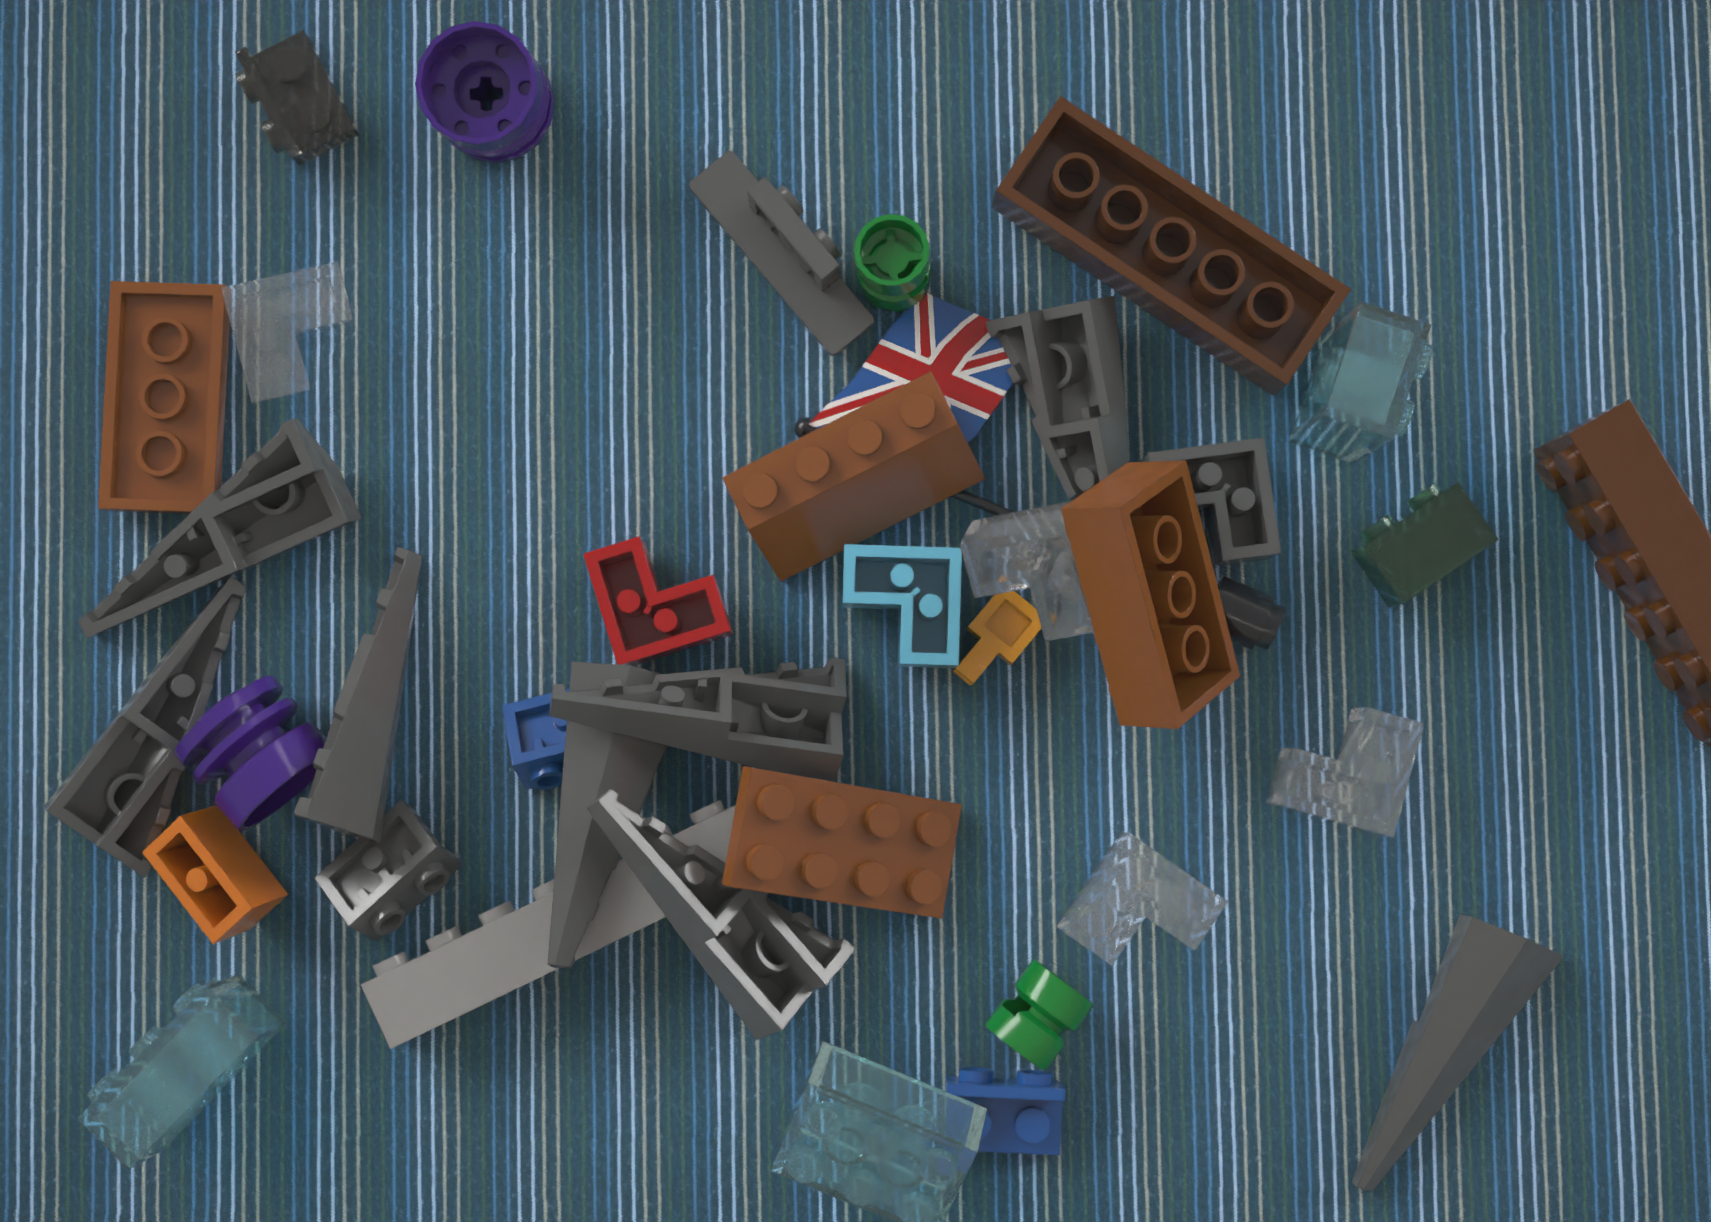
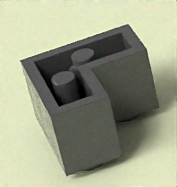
[1140,437,1281,567]

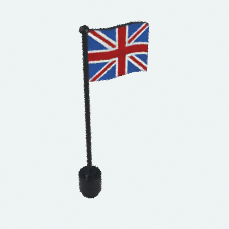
[794,293,1285,650]

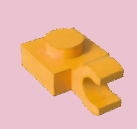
[953,583,1049,686]

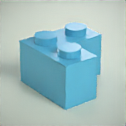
[843,544,962,668]

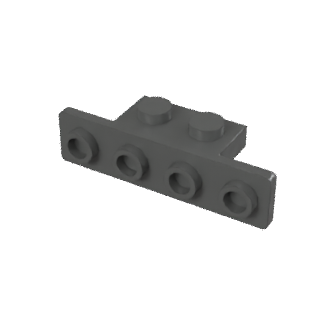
[689,151,874,356]

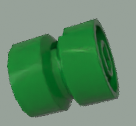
[854,214,931,312]
[985,959,1094,1071]

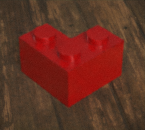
[583,536,734,666]

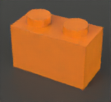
[142,805,288,944]

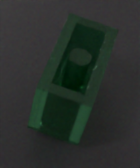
[1350,482,1498,608]

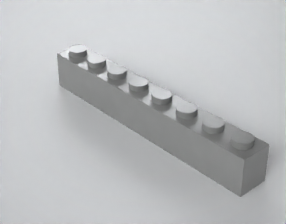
[361,800,736,1049]

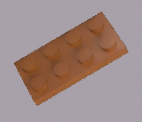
[98,281,231,514]
[722,766,962,919]

